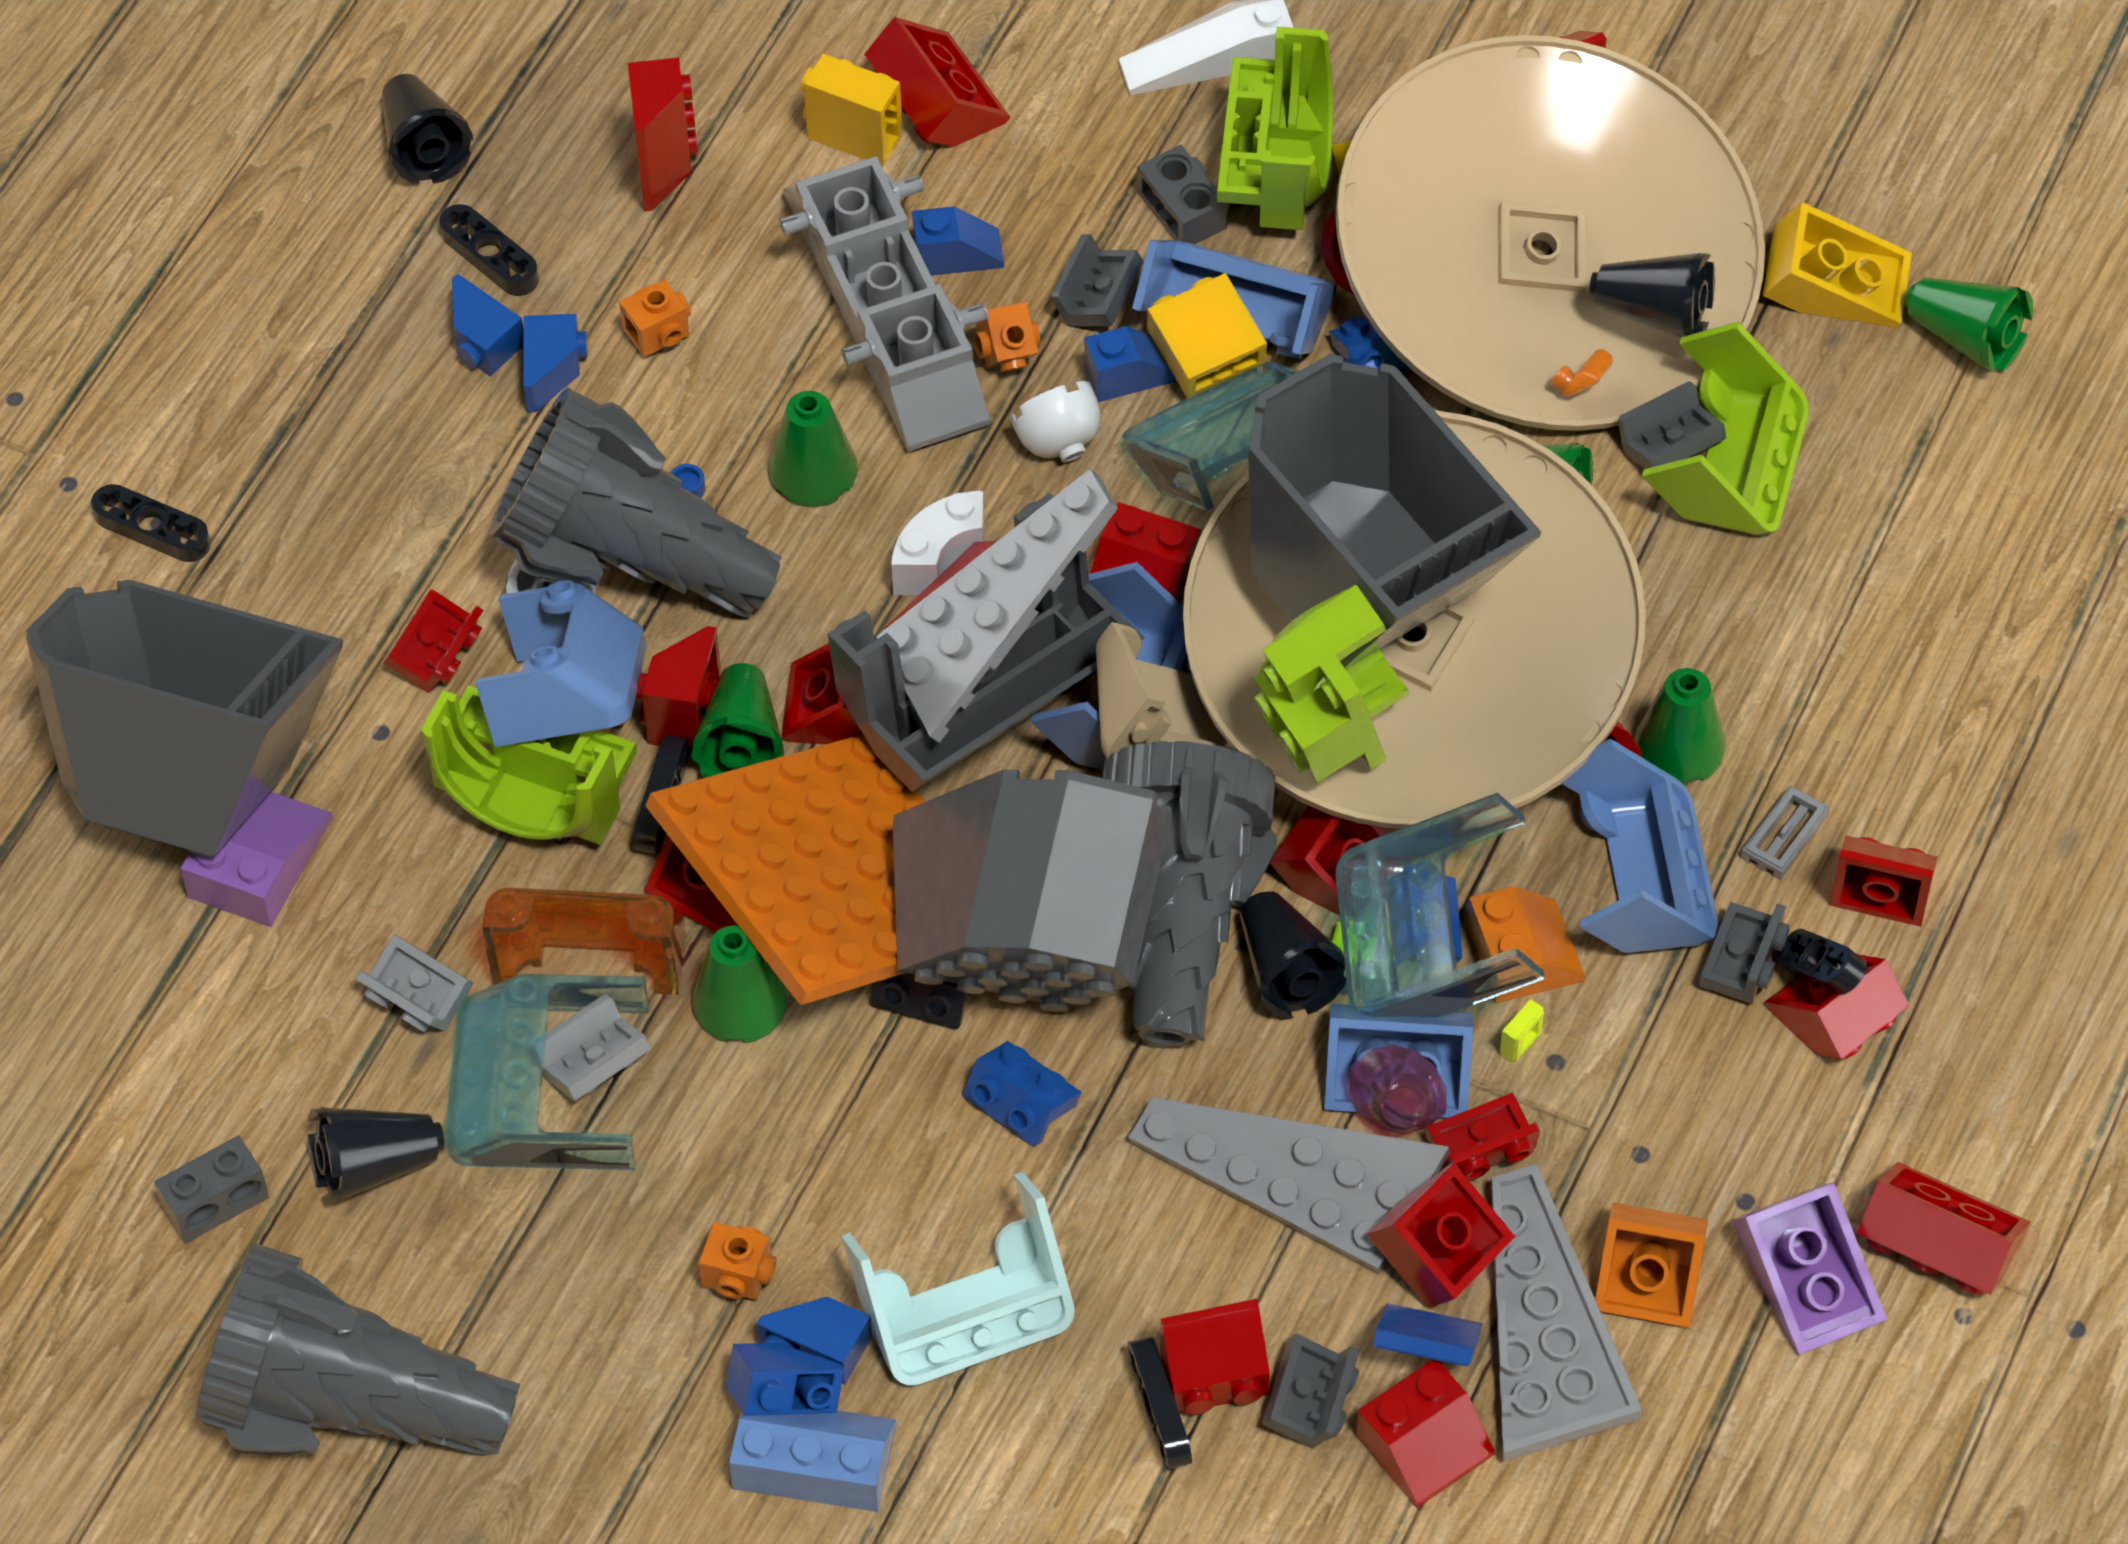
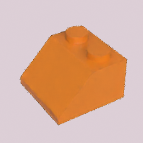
[1466,886,1585,1004]
[1595,1202,1709,1328]

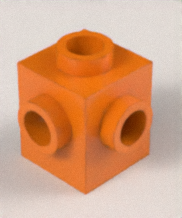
[619,279,691,357]
[974,302,1040,373]
[698,1222,777,1300]

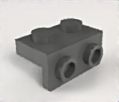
[1051,234,1144,326]
[1618,381,1726,469]
[1699,902,1790,1004]
[1262,1333,1359,1449]

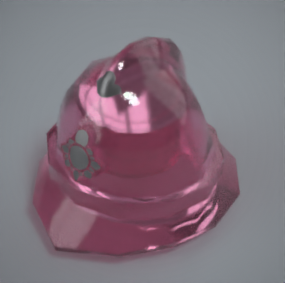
[1349,1045,1447,1134]

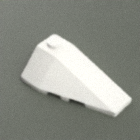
[1119,0,1294,96]

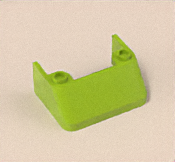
[1642,321,1809,535]

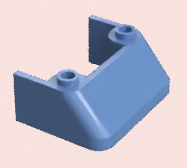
[1132,240,1337,359]
[1030,562,1191,770]
[476,580,647,747]
[1561,738,1719,953]

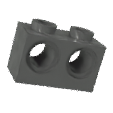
[1137,145,1229,244]
[154,1135,269,1244]

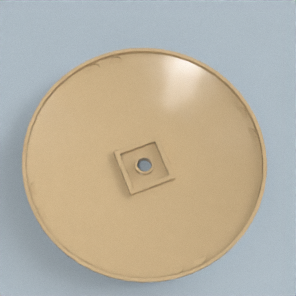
[1336,35,1765,431]
[1183,411,1646,829]

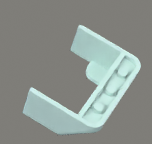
[841,1172,1075,1385]

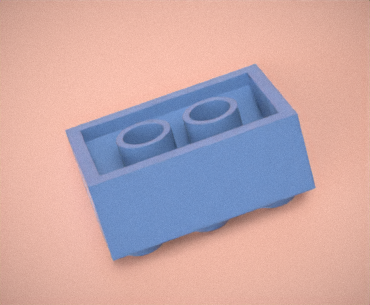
[1324,1004,1473,1118]
[729,1410,897,1512]

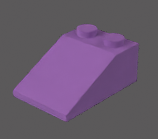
[180,791,333,927]
[1732,1183,1888,1355]

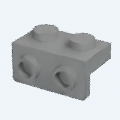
[356,934,474,1032]
[532,994,651,1102]

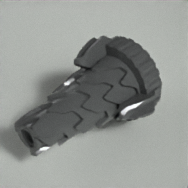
[489,387,782,618]
[1100,741,1277,1049]
[196,1244,520,1454]

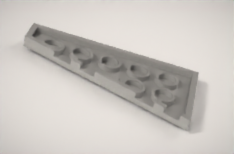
[876,469,1118,743]
[1128,1097,1450,1274]
[1491,1164,1642,1461]

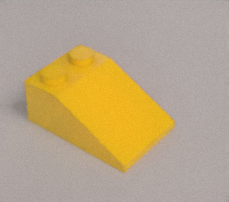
[1763,202,1912,327]

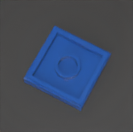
[1373,1303,1482,1367]

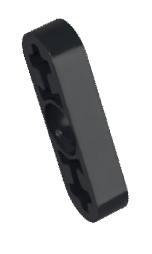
[439,204,539,296]
[91,484,211,562]
[633,734,690,854]
[1776,929,1867,995]
[1127,1336,1192,1470]

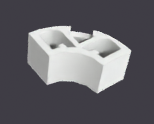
[891,491,984,595]

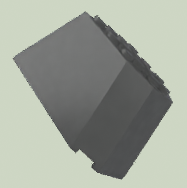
[1248,354,1541,669]
[26,580,343,857]
[893,769,1172,1012]

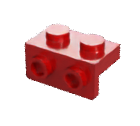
[383,588,484,693]
[1425,1092,1540,1181]

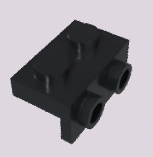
[870,973,970,1029]

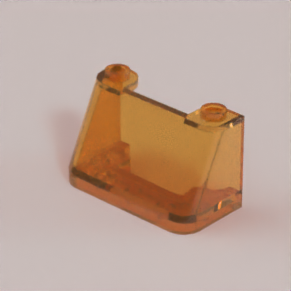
[482,888,686,995]

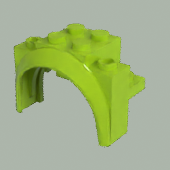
[1217,26,1334,230]
[1254,585,1409,783]
[421,685,637,845]

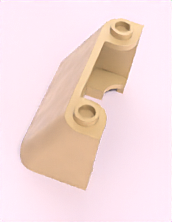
[1096,622,1234,759]

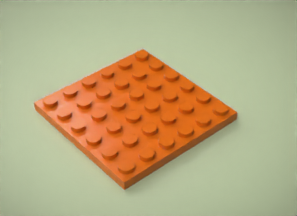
[645,735,925,1005]

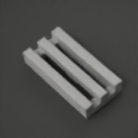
[1741,785,1830,880]

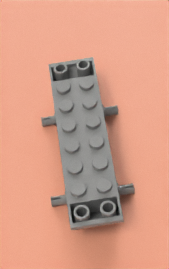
[779,156,990,452]

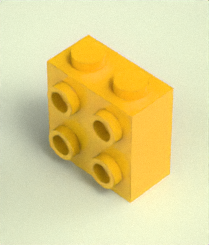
[801,54,903,166]
[1147,273,1267,399]

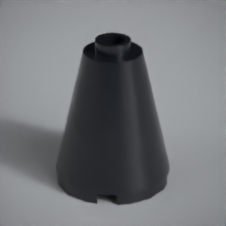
[382,74,473,184]
[1589,253,1715,338]
[1240,891,1349,1018]
[308,1107,445,1204]

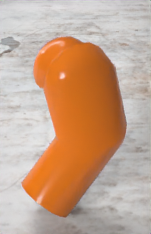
[1551,349,1613,397]

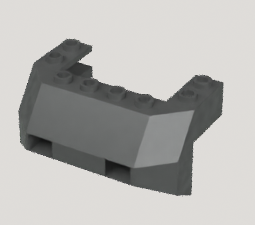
[828,493,1145,792]

